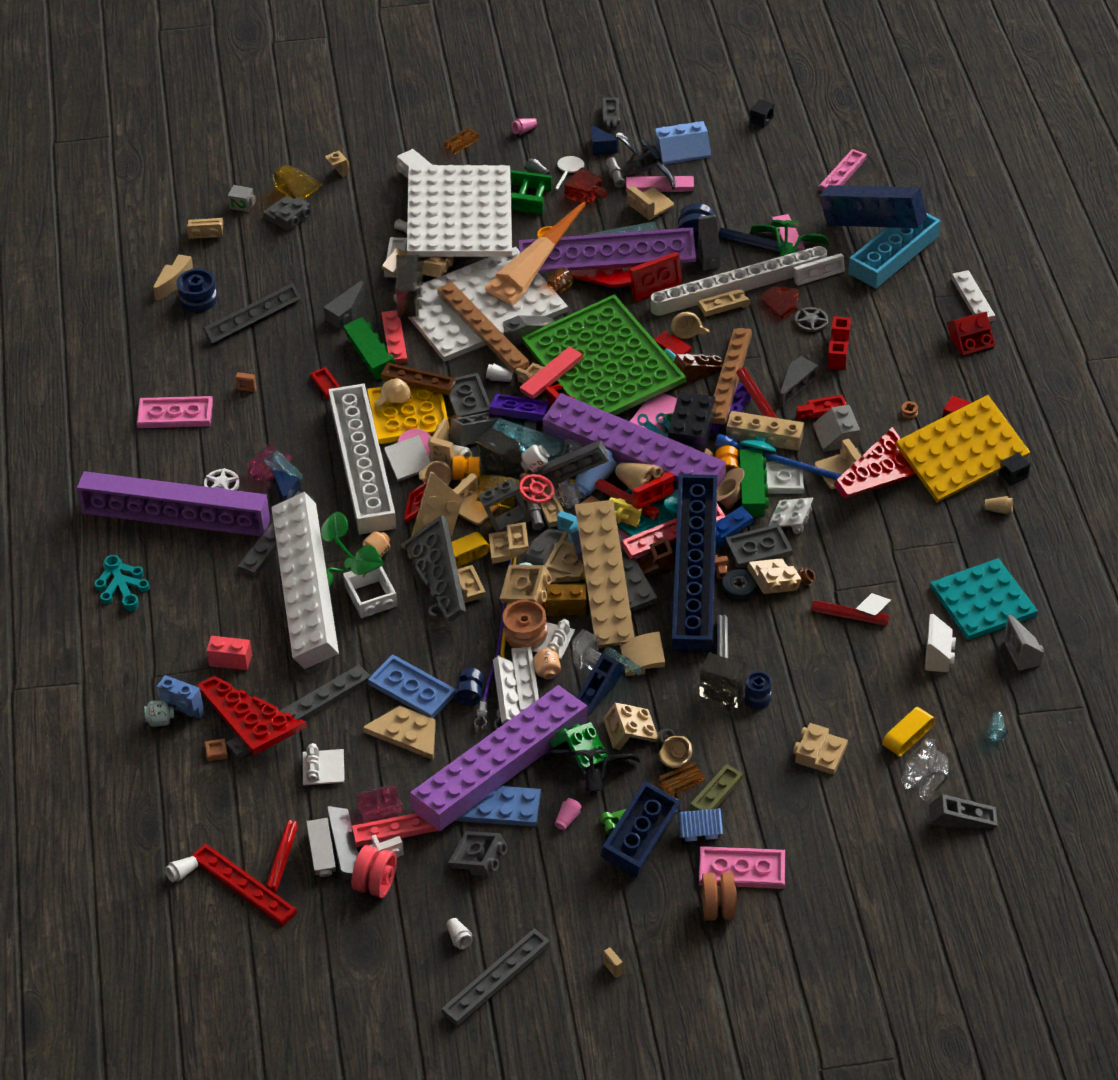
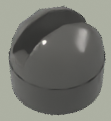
[657,729,675,744]

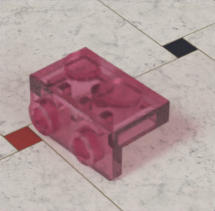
[246,444,293,481]
[356,784,404,822]

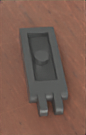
[603,97,620,129]

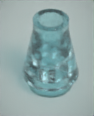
[987,712,1008,742]

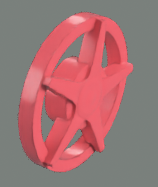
[519,474,554,504]

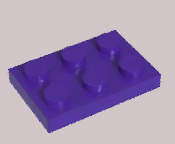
[489,394,550,422]

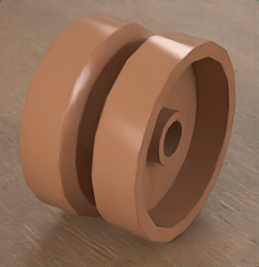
[502,599,548,650]
[702,872,737,921]

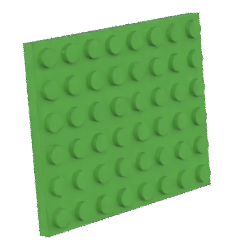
[522,294,687,415]

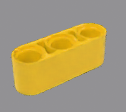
[452,532,490,568]
[882,707,935,757]

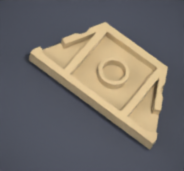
[411,472,463,537]
[545,531,584,583]
[364,706,436,760]

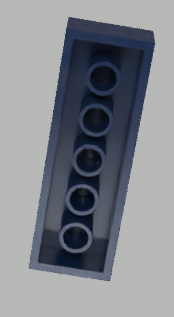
[819,185,927,228]

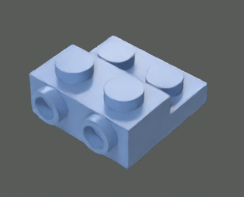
[156,675,205,719]

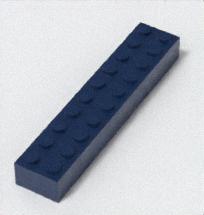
[672,474,718,652]

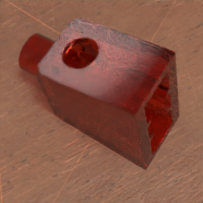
[564,167,607,204]

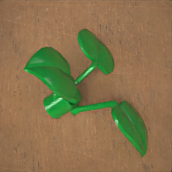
[750,220,829,257]
[321,512,384,587]

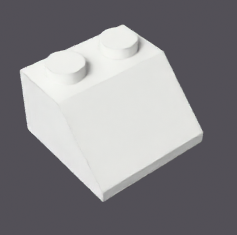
[925,614,956,672]

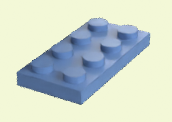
[368,654,456,718]
[454,786,541,827]

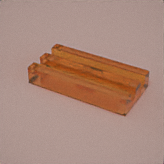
[444,127,480,154]
[659,761,705,795]

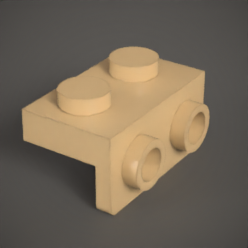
[187,218,223,239]
[457,565,486,603]

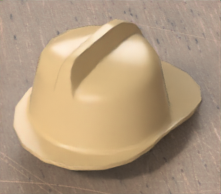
[717,467,744,509]

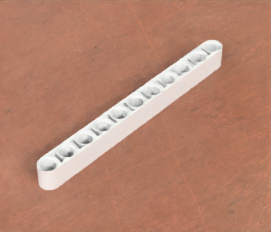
[651,246,827,316]

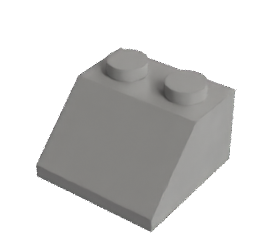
[813,405,860,452]

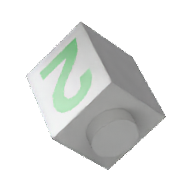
[228,185,256,212]

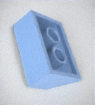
[655,121,711,165]

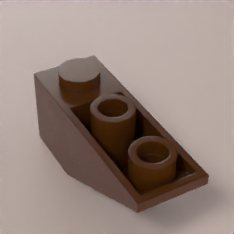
[673,354,723,383]

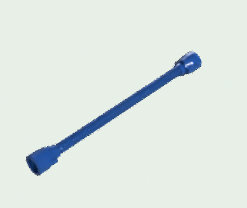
[715,434,867,493]

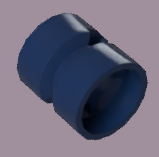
[455,668,484,706]
[745,671,772,709]

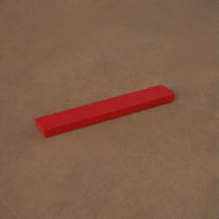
[191,843,297,927]

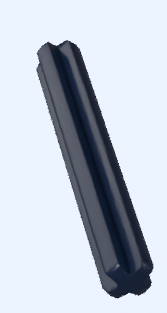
[718,227,783,252]

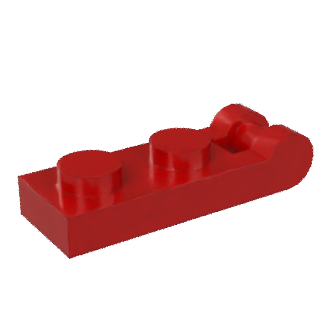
[632,472,674,509]

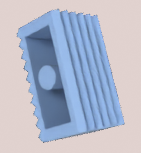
[677,808,723,842]

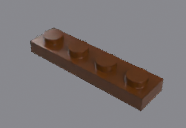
[381,363,456,395]

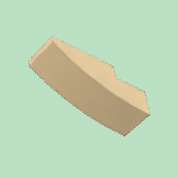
[153,254,193,301]

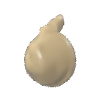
[671,312,710,339]
[374,378,411,406]
[419,460,452,485]

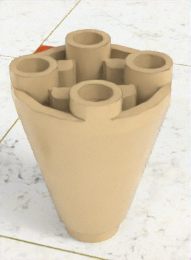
[615,462,665,491]

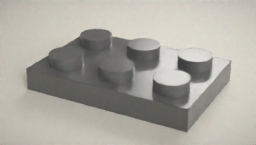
[447,373,491,417]
[725,524,793,569]

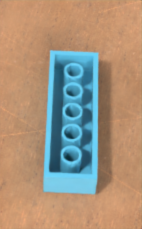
[848,213,941,289]

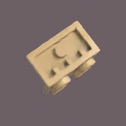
[428,418,454,473]
[815,438,862,489]
[603,702,658,750]

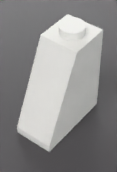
[306,818,336,877]

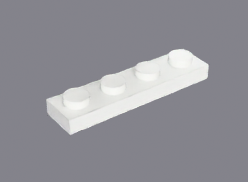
[952,270,995,322]
[511,647,539,712]
[493,656,520,724]

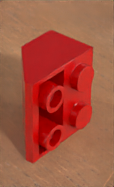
[946,311,995,355]

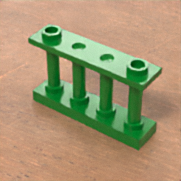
[510,170,552,215]

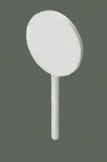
[555,156,584,191]

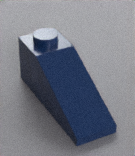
[577,653,625,715]

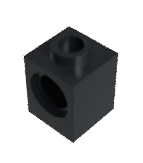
[750,99,774,128]
[999,453,1030,486]

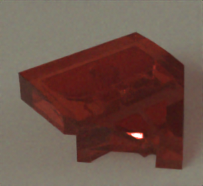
[760,286,801,319]

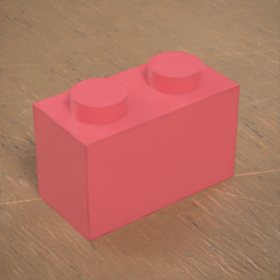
[206,636,252,670]

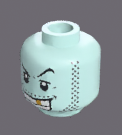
[144,700,174,727]

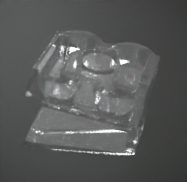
[901,738,949,801]

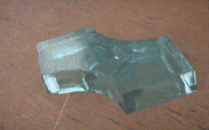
[602,647,643,676]

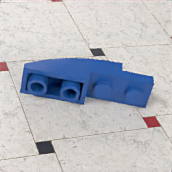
[716,506,754,549]

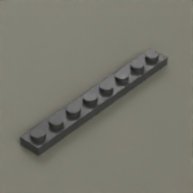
[226,664,371,760]

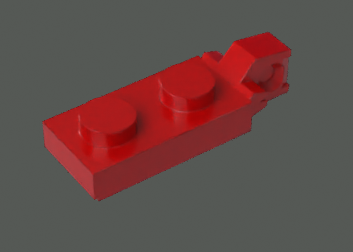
[796,394,847,419]

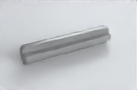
[717,615,728,664]

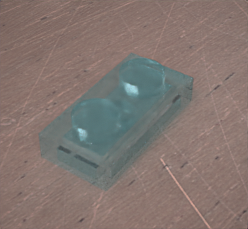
[264,450,303,480]

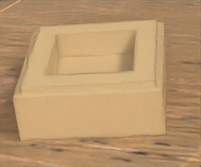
[604,947,623,978]

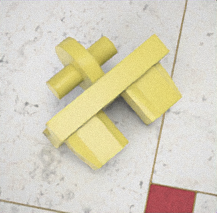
[609,497,643,527]

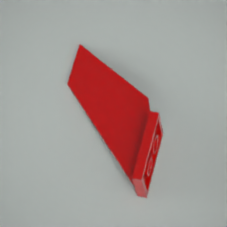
[553,252,682,302]

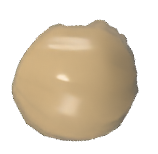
[659,736,692,768]

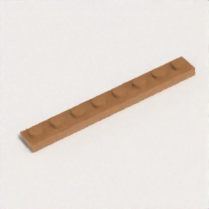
[437,282,529,373]
[713,328,752,424]

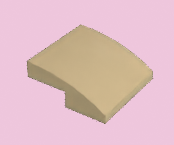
[489,522,529,564]
[620,632,665,676]

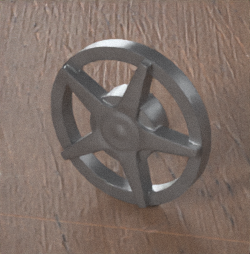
[795,307,828,332]

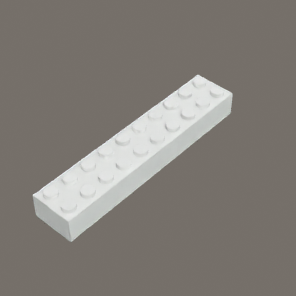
[329,383,397,535]
[272,492,339,669]

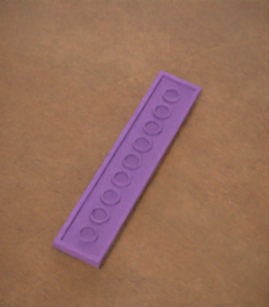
[519,228,696,273]

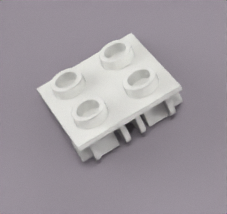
[768,497,813,534]
[532,619,575,659]
[303,743,345,785]

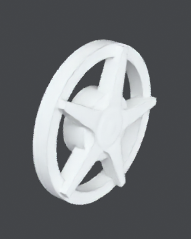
[204,468,239,490]

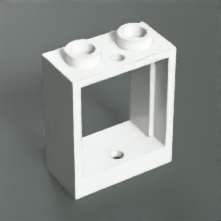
[343,566,397,618]

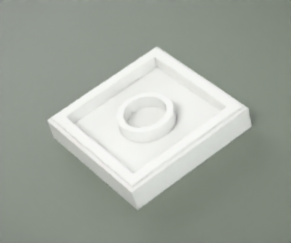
[384,435,431,482]
[765,462,804,494]

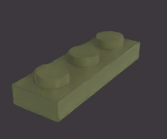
[690,764,743,811]

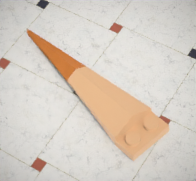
[485,201,586,306]

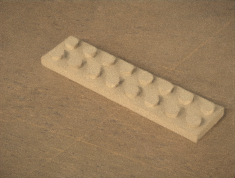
[575,500,634,648]

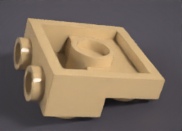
[407,257,454,278]
[747,558,802,594]
[500,565,552,605]
[793,723,848,775]

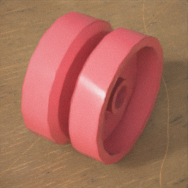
[351,845,397,898]

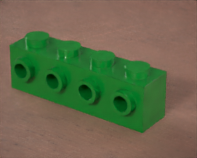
[344,317,395,381]
[739,449,769,517]

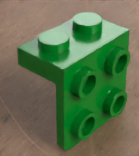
[550,722,608,769]

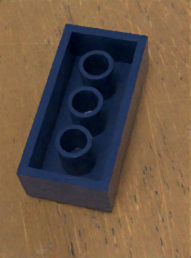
[600,781,681,877]

